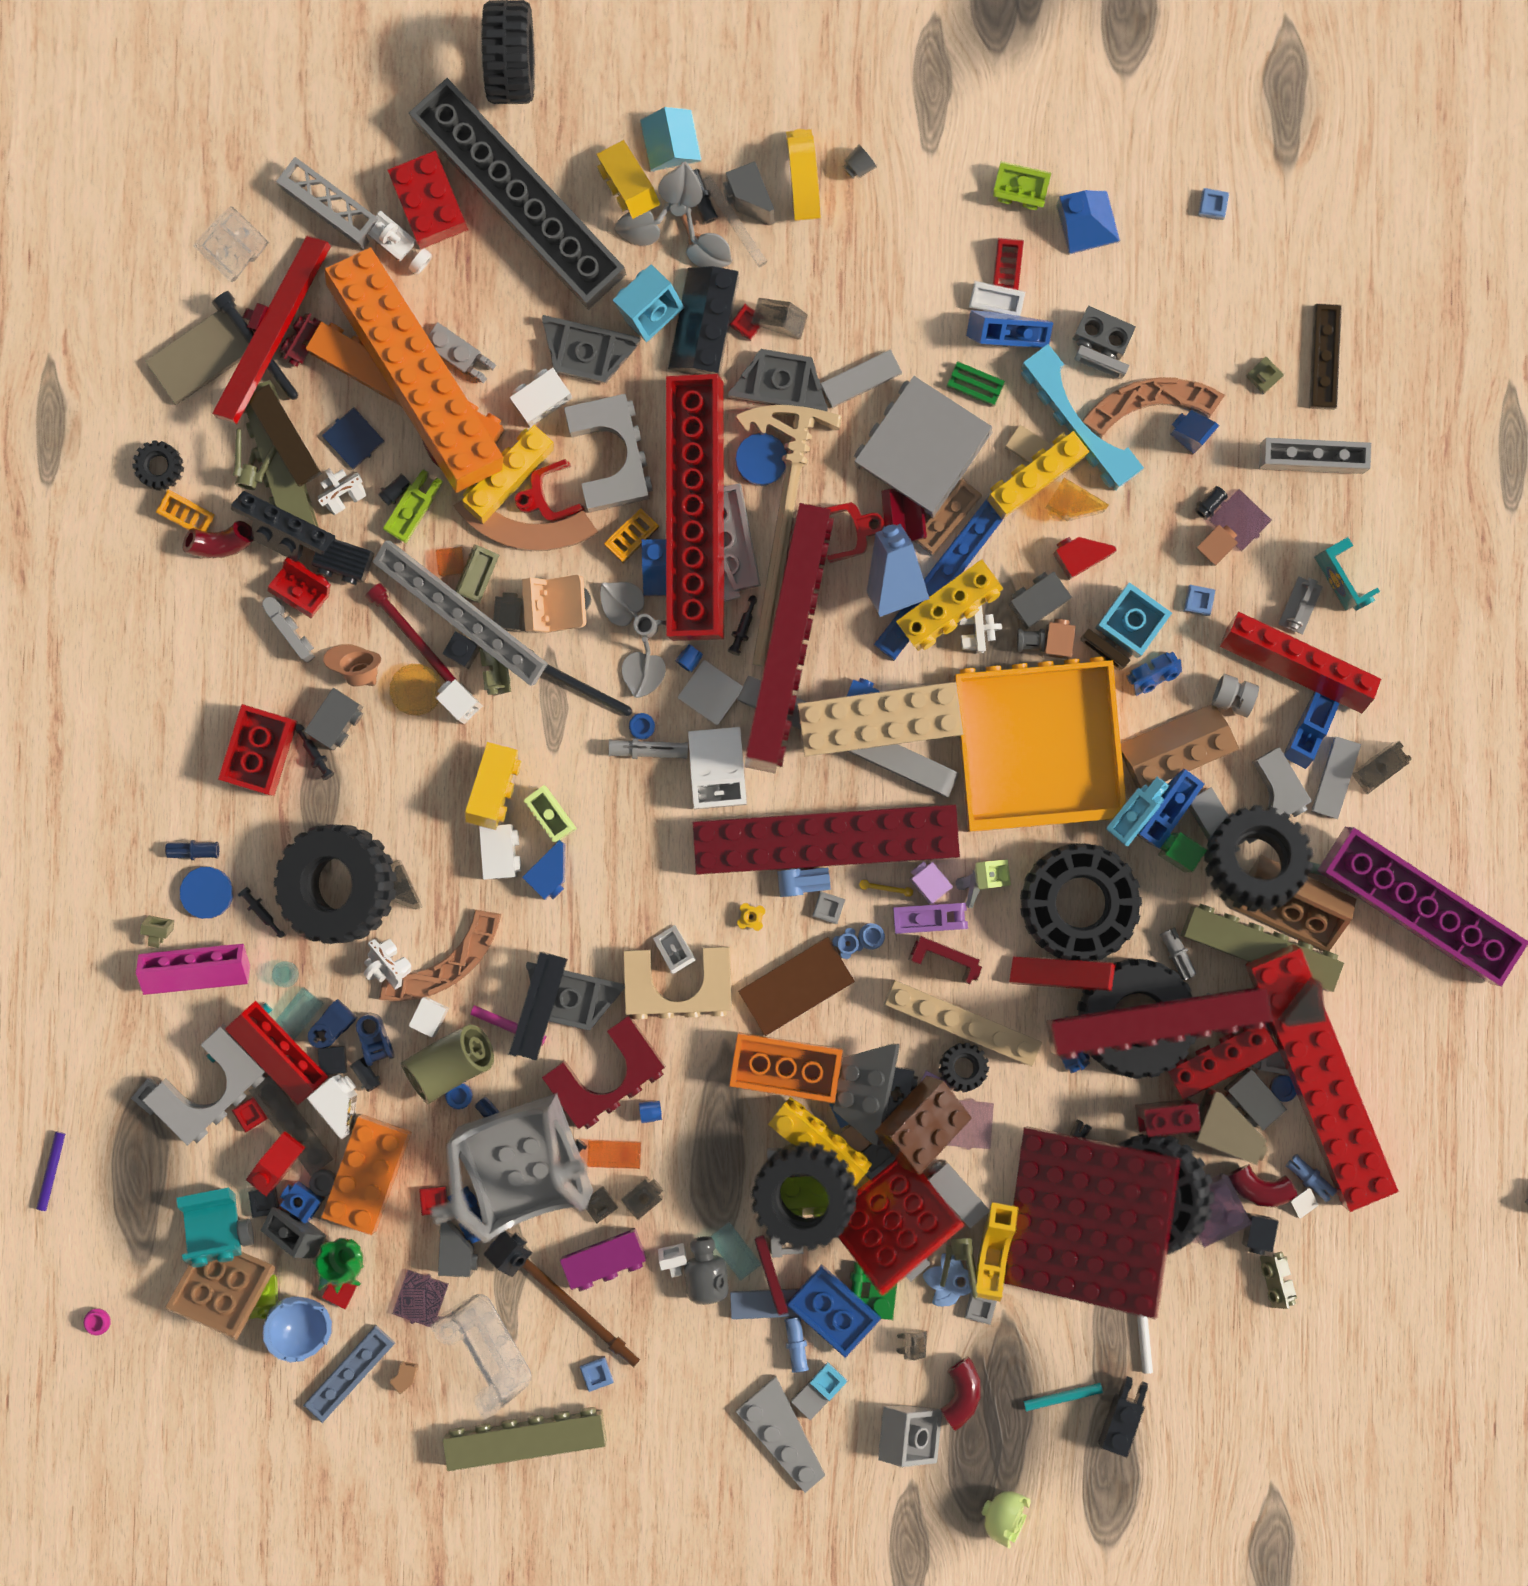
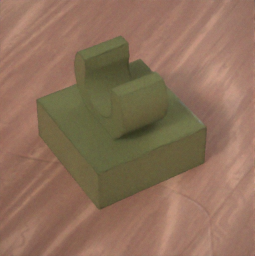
[1246,356,1284,395]
[140,916,174,948]

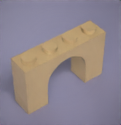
[624,947,732,1019]

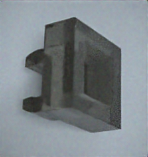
[586,1186,618,1224]
[896,1330,927,1361]

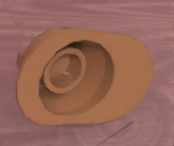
[323,644,382,687]

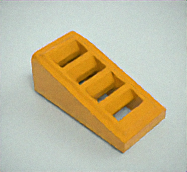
[156,489,215,532]
[604,508,660,564]

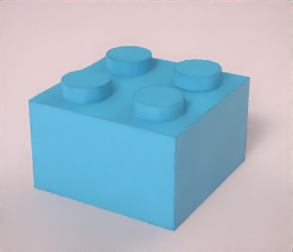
[613,265,684,343]
[1095,582,1172,658]

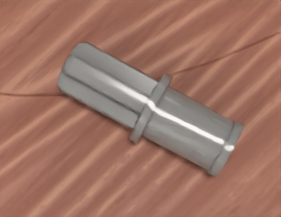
[1160,927,1196,980]

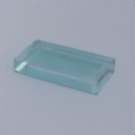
[276,987,324,1040]
[710,1221,761,1281]

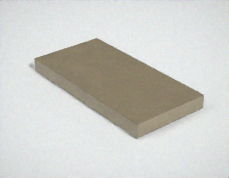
[145,311,249,405]

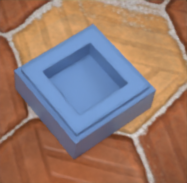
[1198,188,1229,220]
[1184,585,1216,616]
[580,1357,614,1392]

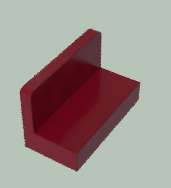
[881,489,927,542]

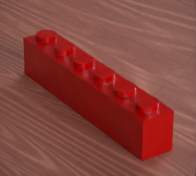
[1220,611,1381,714]

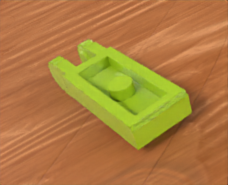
[383,469,443,544]

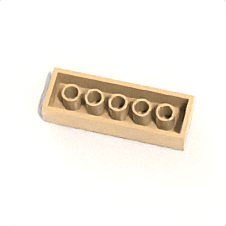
[797,682,964,757]

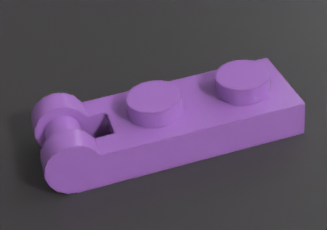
[893,903,968,934]

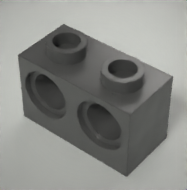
[1073,305,1136,360]

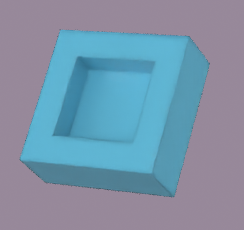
[810,1362,847,1401]

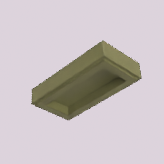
[455,544,499,603]

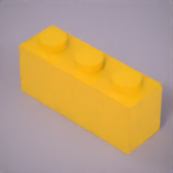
[596,140,660,219]
[465,742,521,830]

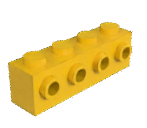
[462,425,554,524]
[987,431,1089,520]
[896,559,1003,651]
[768,1097,872,1186]

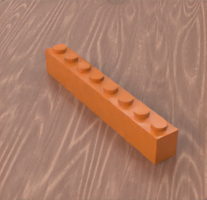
[305,322,505,444]

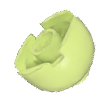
[982,1491,1030,1548]

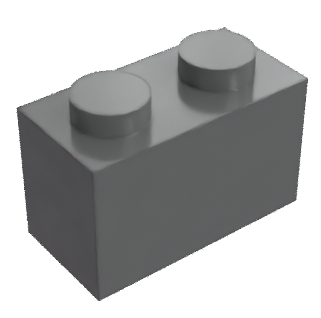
[1009,572,1072,630]
[304,688,363,750]
[1224,1068,1287,1131]

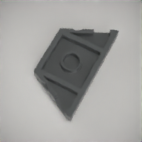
[542,315,641,384]
[728,349,828,411]
[526,962,625,1031]
[833,1044,900,1145]

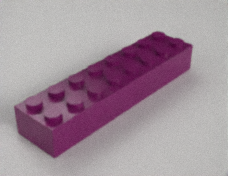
[1317,826,1528,987]

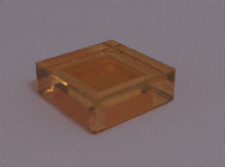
[436,547,465,577]

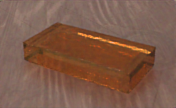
[587,1140,641,1169]

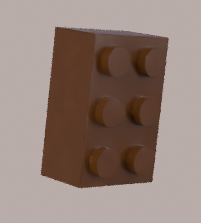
[874,1076,972,1175]

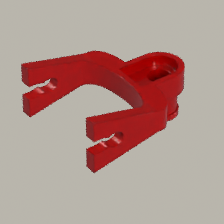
[515,459,586,521]
[827,502,885,563]

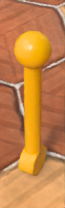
[859,879,914,897]

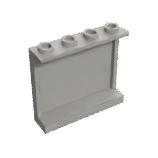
[854,376,992,518]

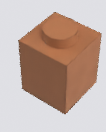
[1196,525,1238,566]
[1043,619,1076,659]

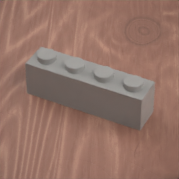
[1259,438,1371,474]

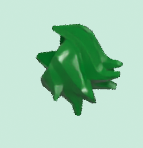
[313,1238,364,1294]

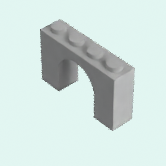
[564,394,653,513]
[1189,747,1312,853]
[142,1023,266,1146]
[906,1161,989,1282]

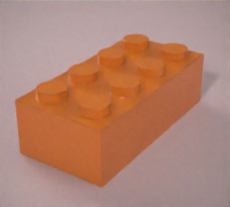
[730,1032,843,1103]
[321,1114,412,1235]

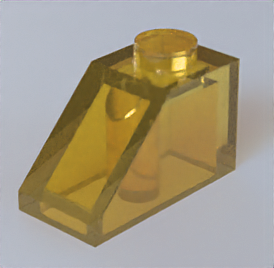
[1045,477,1109,522]

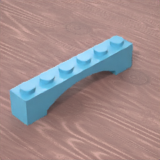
[1021,344,1144,491]

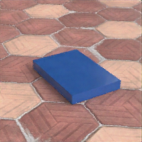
[786,1264,881,1358]

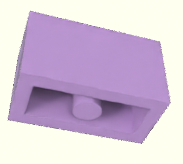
[909,862,953,904]

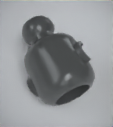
[684,1236,729,1304]

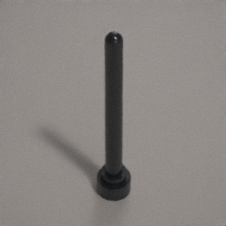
[212,291,298,400]
[530,649,632,716]

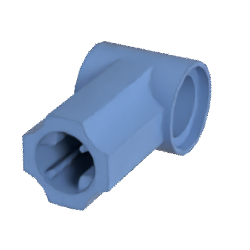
[777,867,831,897]

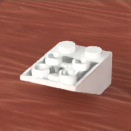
[688,727,747,810]

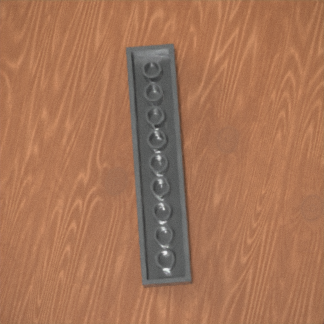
[409,78,626,310]

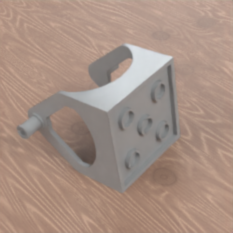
[431,1093,593,1243]

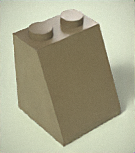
[1188,1088,1267,1165]

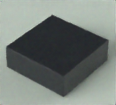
[318,1046,348,1075]
[248,1187,279,1218]

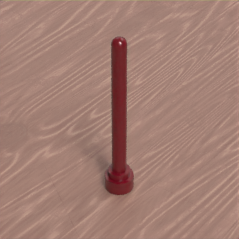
[365,583,456,683]

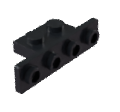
[231,491,335,562]

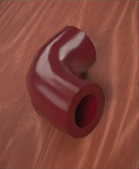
[182,521,254,558]
[1226,1164,1298,1208]
[941,1356,981,1431]

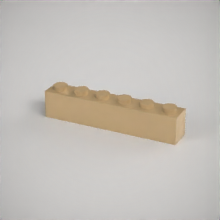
[884,980,1042,1066]

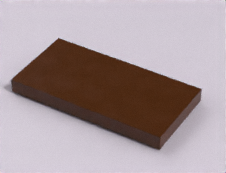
[738,937,855,1036]

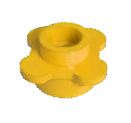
[737,903,765,931]

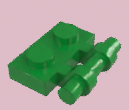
[850,1261,897,1320]

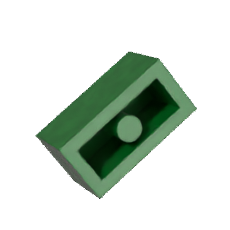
[1158,832,1207,872]

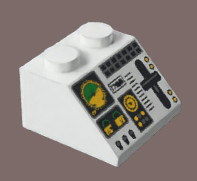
[307,1074,357,1139]

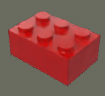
[388,150,469,249]
[218,704,298,796]

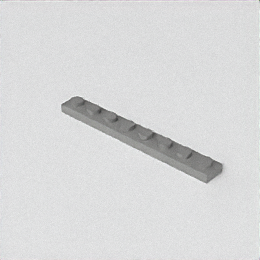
[373,540,548,686]

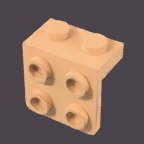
[522,575,586,633]

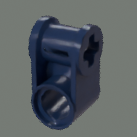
[308,999,357,1048]
[356,1013,394,1066]

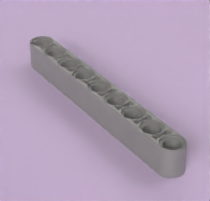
[737,676,959,798]

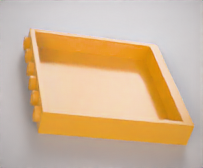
[954,657,1126,832]

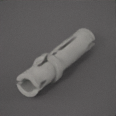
[609,738,688,759]

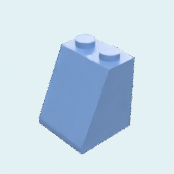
[867,524,929,617]

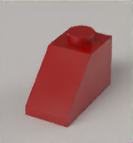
[1053,537,1117,580]
[245,1131,306,1196]

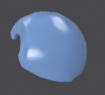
[263,1297,332,1362]

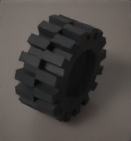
[132,440,184,490]
[939,1043,989,1093]

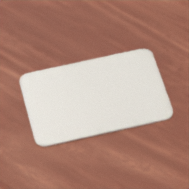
[1291,1188,1318,1218]

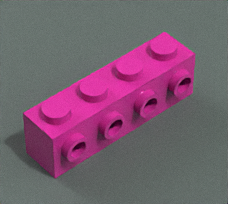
[136,943,250,995]

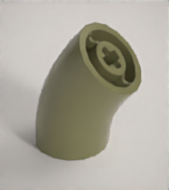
[401,1024,494,1104]

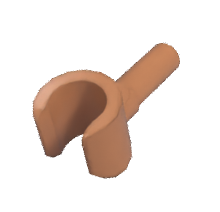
[680,215,701,246]

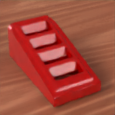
[993,238,1024,290]

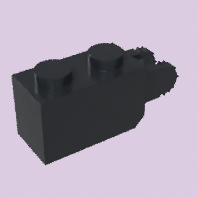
[1098,1376,1148,1458]

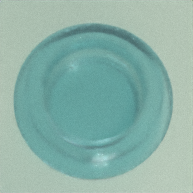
[272,961,299,988]

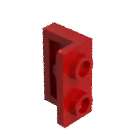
[267,557,331,619]

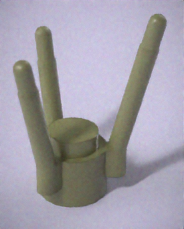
[233,429,277,490]
[940,1238,978,1299]

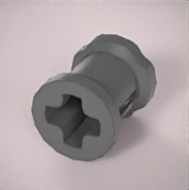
[1017,629,1045,652]

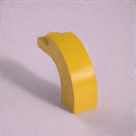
[786,129,821,221]
[975,1202,1018,1301]

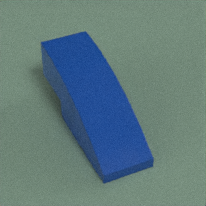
[1284,691,1340,769]

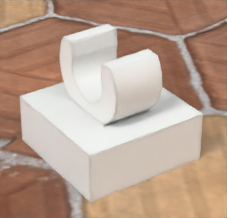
[658,1243,687,1278]

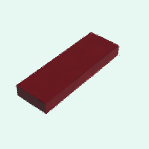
[754,1235,788,1316]

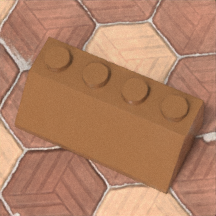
[1121,704,1239,789]
[1233,855,1356,951]

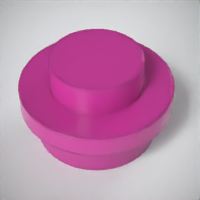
[83,1308,111,1336]

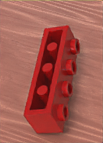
[225,1000,328,1105]
[1169,1023,1280,1100]

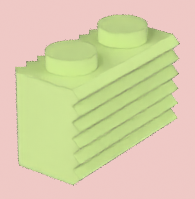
[524,786,577,842]

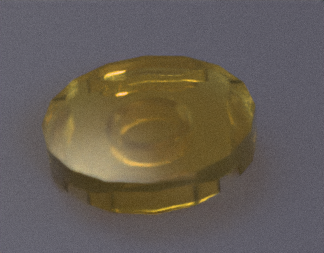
[389,664,442,716]

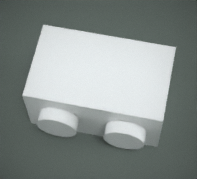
[510,368,572,427]
[436,680,483,724]
[479,824,521,880]

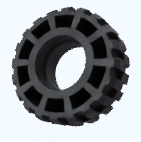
[274,824,397,944]
[1020,843,1142,961]
[1077,959,1196,1079]
[1117,1134,1214,1255]

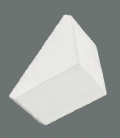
[653,925,696,974]

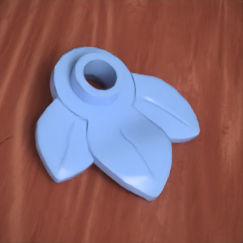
[923,1253,972,1307]

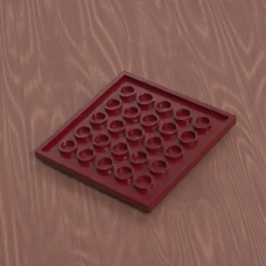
[1004,1126,1180,1319]

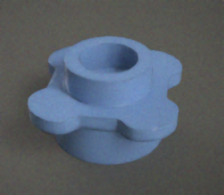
[832,928,863,959]

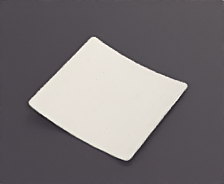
[678,660,743,725]

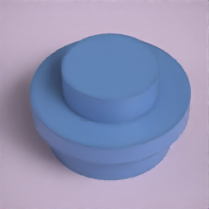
[858,923,885,950]

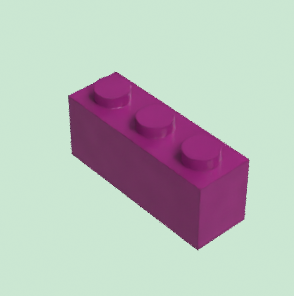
[560,1228,647,1291]

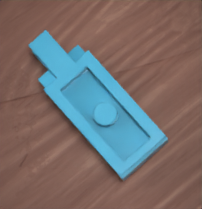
[1106,777,1169,846]

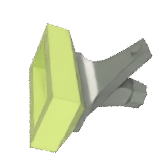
[956,859,1011,908]

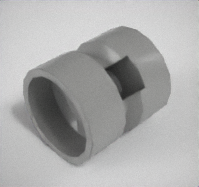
[1212,673,1259,718]

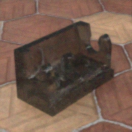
[1352,741,1412,794]

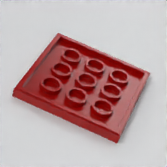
[838,1160,965,1295]

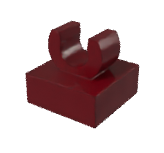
[242,303,268,332]

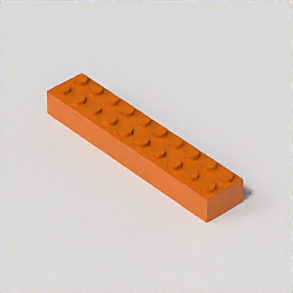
[325,247,503,493]

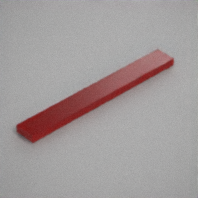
[212,236,331,424]

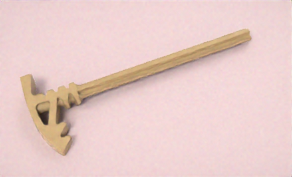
[736,405,842,667]

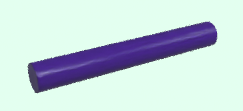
[36,1131,66,1211]

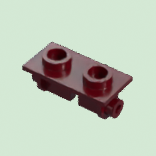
[279,313,322,368]

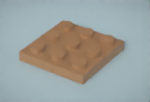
[165,1252,275,1340]

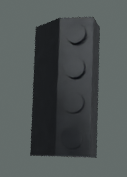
[668,266,739,376]

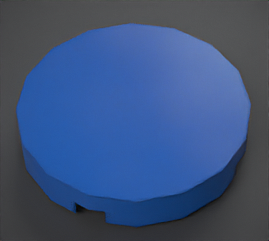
[736,433,787,486]
[180,867,233,919]

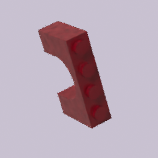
[542,1015,666,1130]

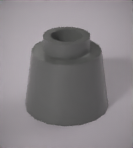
[843,144,877,179]

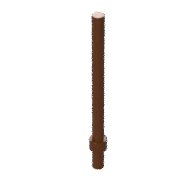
[522,1259,640,1367]

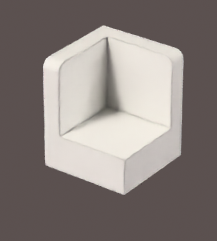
[409,997,449,1038]

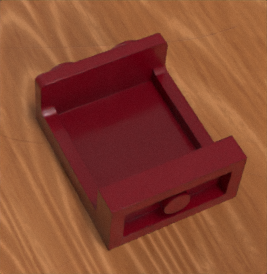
[908,935,982,984]
[1135,1099,1201,1136]

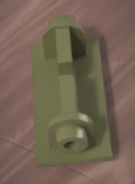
[479,648,511,696]
[1260,1252,1297,1309]

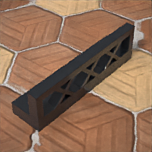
[509,951,568,1061]

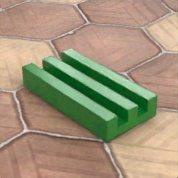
[947,361,1005,406]

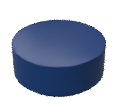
[629,713,655,740]
[1270,1075,1297,1102]
[445,1083,473,1109]

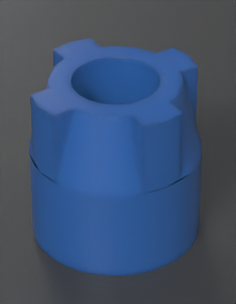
[675,644,703,673]
[639,1101,662,1124]

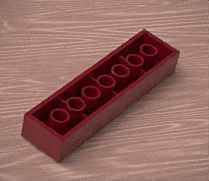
[1046,987,1272,1059]

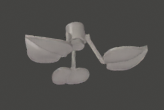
[615,162,732,268]
[600,582,666,698]

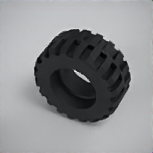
[481,0,535,104]
[1204,805,1313,912]
[751,1142,857,1251]

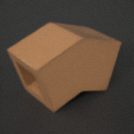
[390,1361,419,1394]

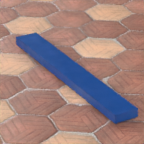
[874,492,1004,661]

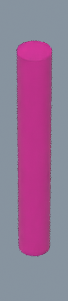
[470,1005,547,1046]

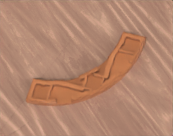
[1082,377,1225,438]
[453,500,598,551]
[379,910,502,1001]

